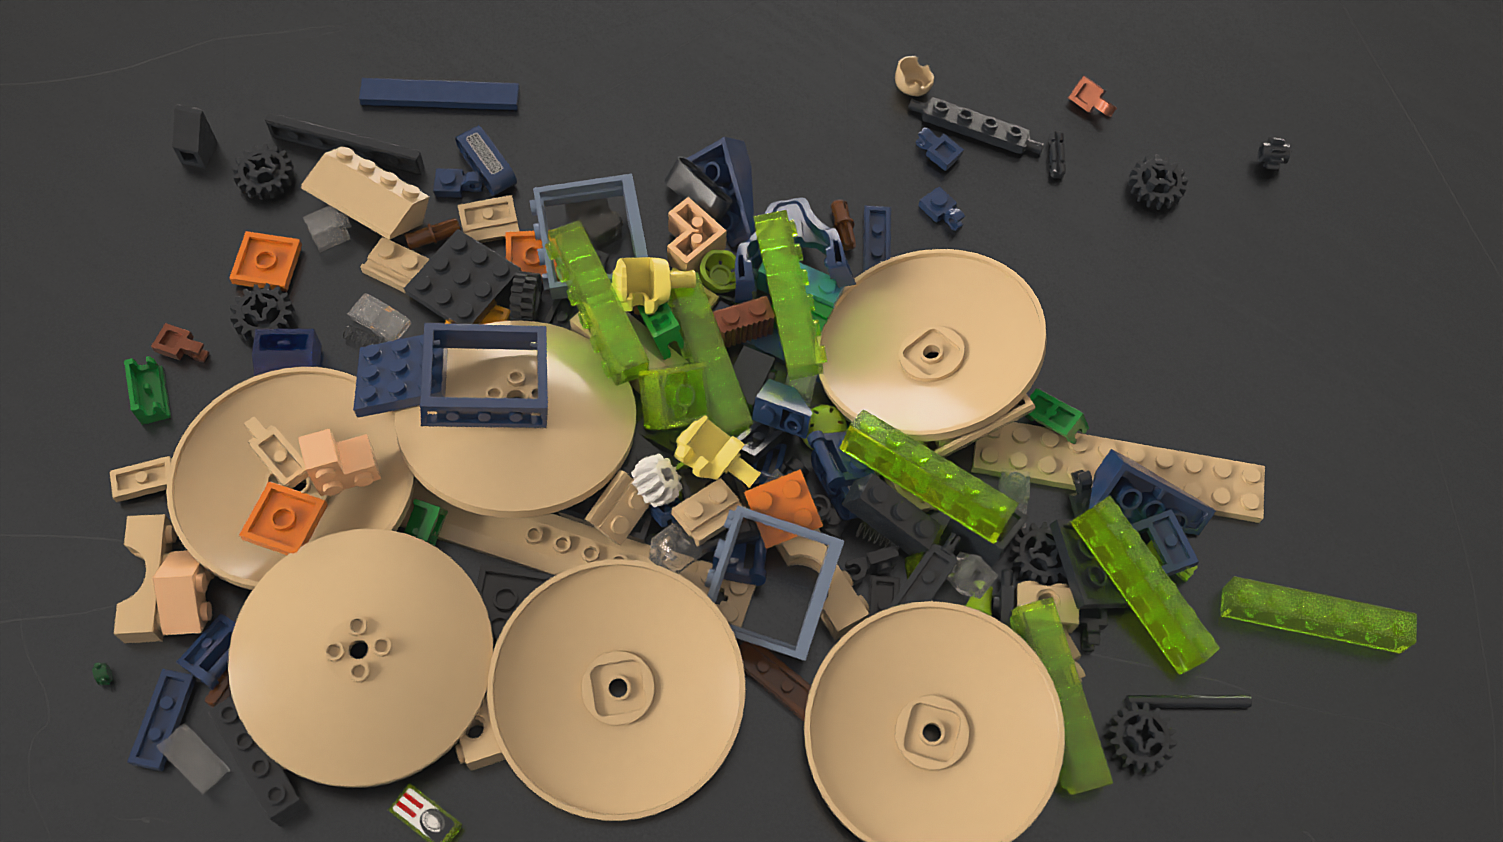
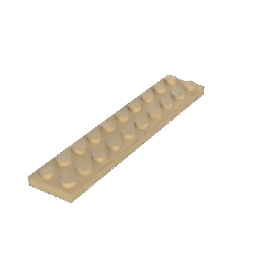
[971,422,1265,523]

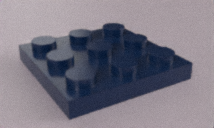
[353,334,448,418]

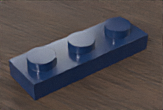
[127,669,197,771]

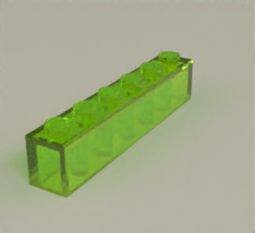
[753,210,828,380]
[545,220,649,386]
[667,272,753,438]
[839,409,1019,544]
[1071,495,1220,675]
[1220,576,1417,653]
[1010,597,1113,794]

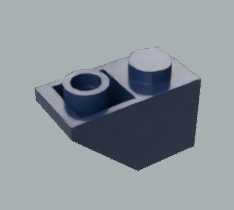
[752,379,812,439]

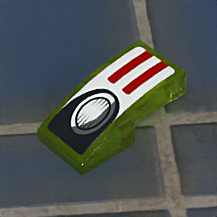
[388,784,463,842]

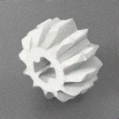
[631,454,683,508]

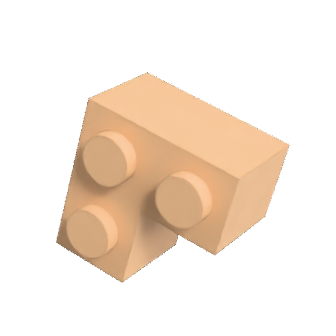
[667,197,726,273]
[298,429,381,497]
[153,551,215,635]

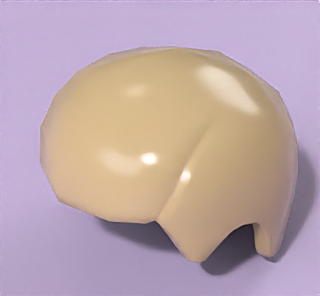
[895,56,934,96]

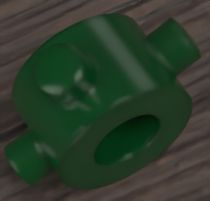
[92,662,113,685]

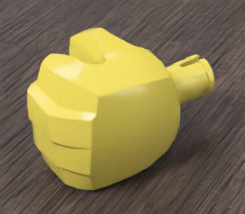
[610,257,696,315]
[674,415,761,488]

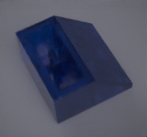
[252,329,322,376]

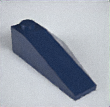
[686,137,755,248]
[1089,449,1216,535]

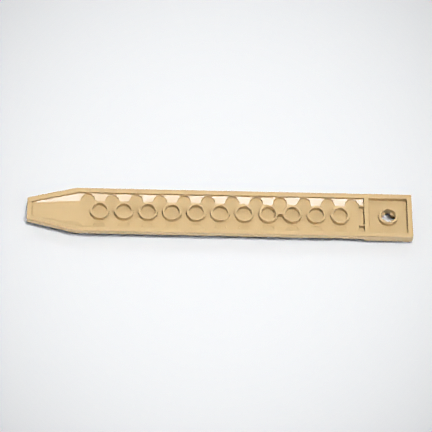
[302,478,756,627]

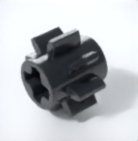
[1258,137,1291,170]

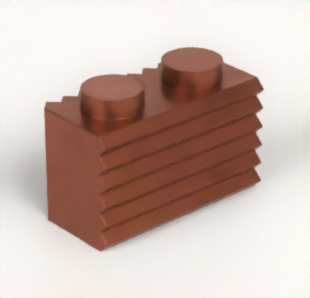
[712,296,775,349]

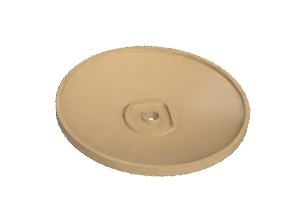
[815,249,1047,441]
[395,320,636,518]
[166,367,416,590]
[228,529,494,788]
[487,559,745,821]
[804,601,1065,842]

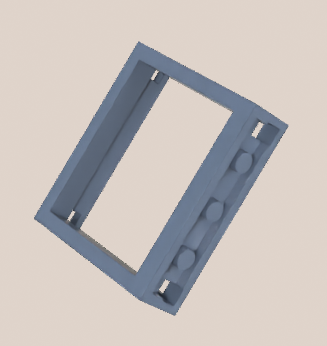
[529,174,648,300]
[704,505,844,661]

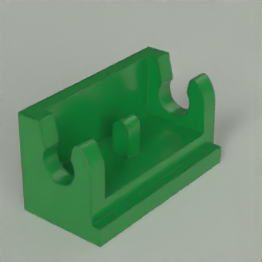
[637,302,684,360]
[124,356,171,425]
[1025,388,1089,444]
[404,498,448,546]

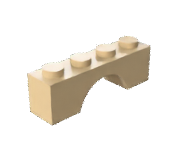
[114,514,177,643]
[775,528,870,641]

